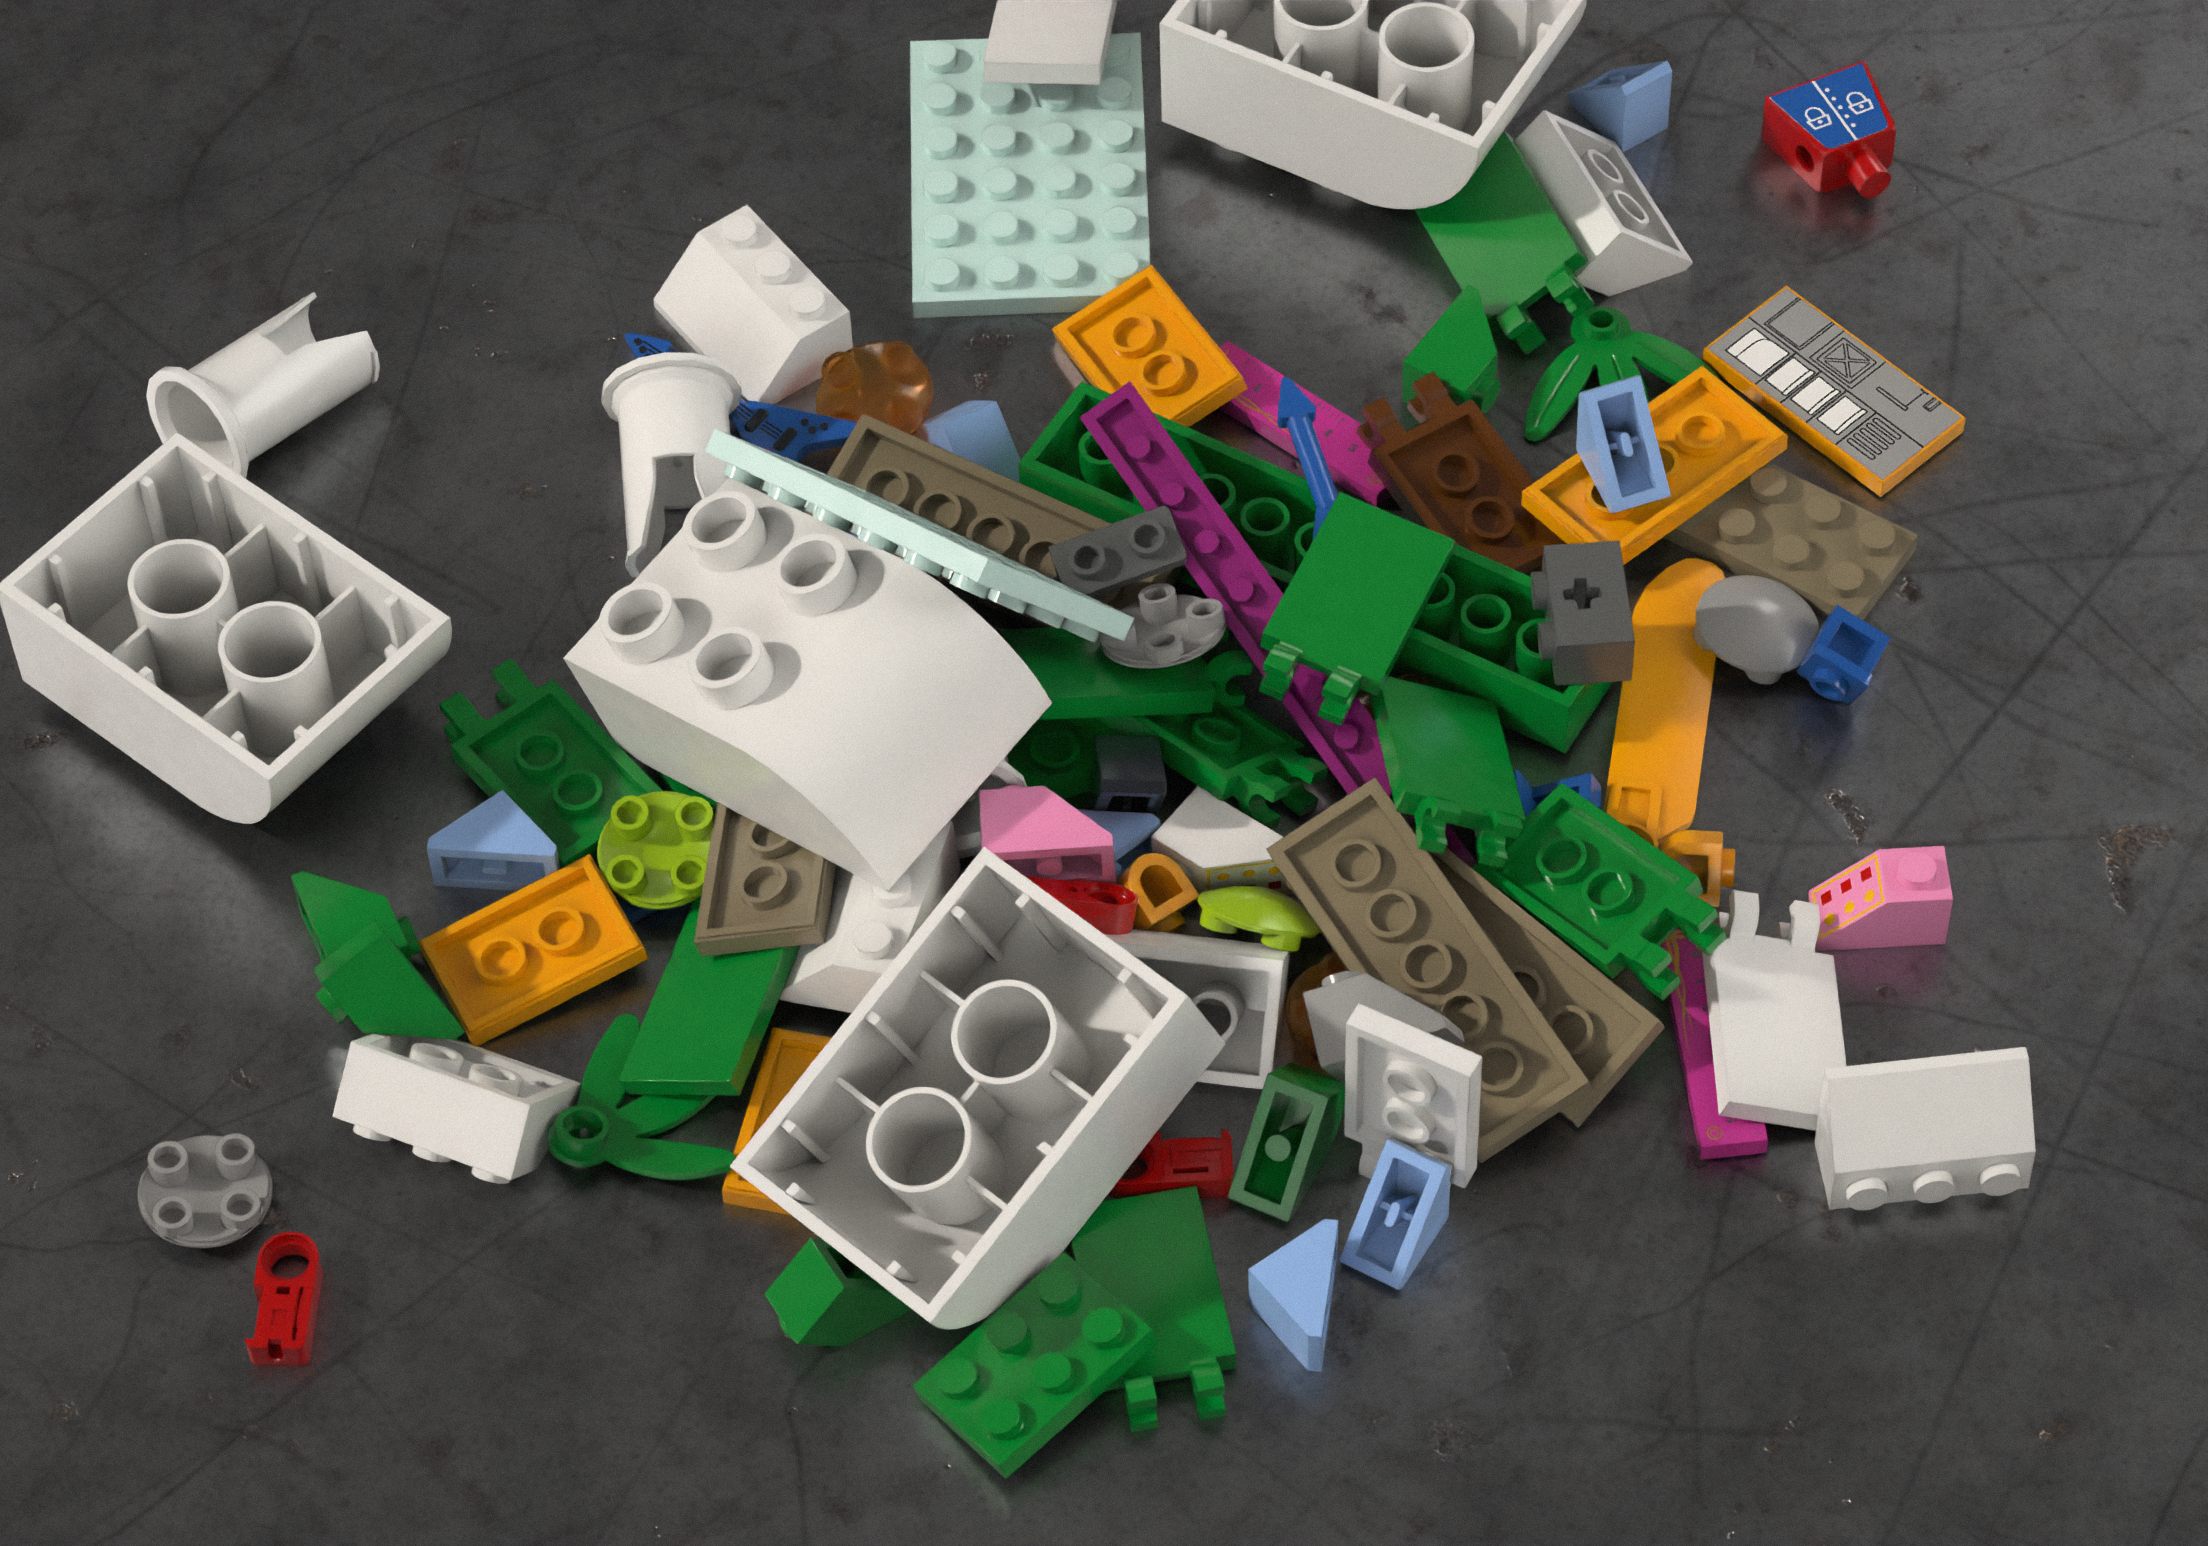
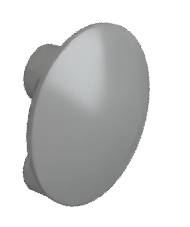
[1693,575,1819,684]
[1099,583,1226,668]
[138,1133,273,1248]

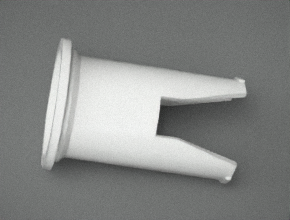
[146,292,380,478]
[601,353,742,578]

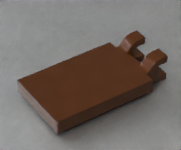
[1356,372,1566,574]

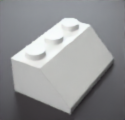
[1515,110,1693,297]
[654,205,854,405]
[779,821,961,1013]
[1104,929,1290,1089]
[332,1033,582,1184]
[1815,1047,2036,1210]

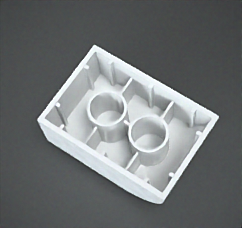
[1159,0,1587,209]
[0,432,452,824]
[563,477,1052,891]
[729,847,1226,1329]

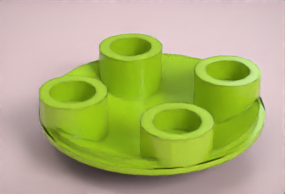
[597,791,715,910]
[1198,886,1321,951]

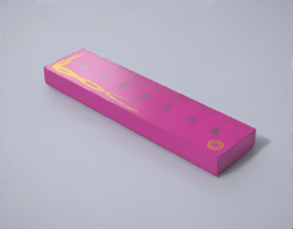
[1219,340,1391,508]
[1660,922,1768,1160]

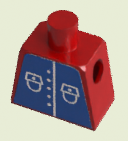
[1761,61,1896,198]

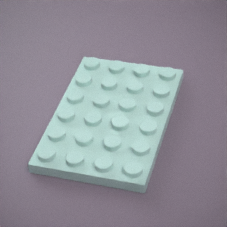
[910,33,1150,318]
[704,429,1134,643]

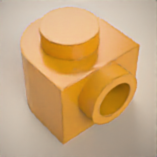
[1659,830,1736,907]
[1115,853,1199,933]

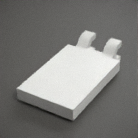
[983,0,1118,85]
[1702,890,1847,1131]
[1344,1003,1482,1189]

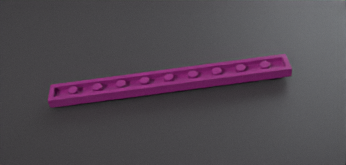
[1079,381,1477,868]

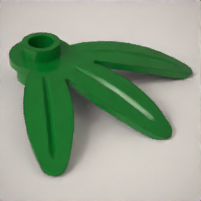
[1524,306,1722,442]
[547,1013,736,1180]

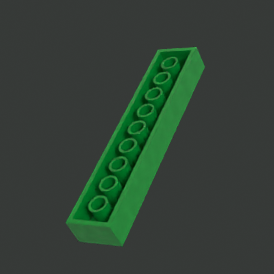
[1018,381,1613,754]

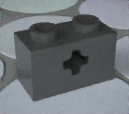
[1531,541,1635,686]

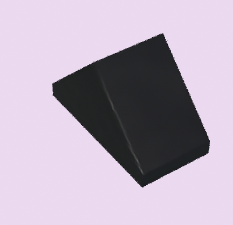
[1087,735,1167,816]

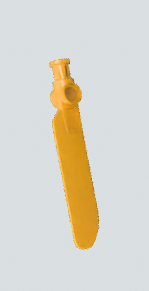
[1603,558,1725,848]

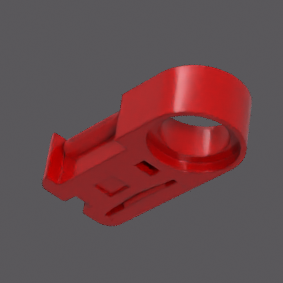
[1025,876,1139,935]
[1108,1129,1234,1199]
[245,1232,323,1366]

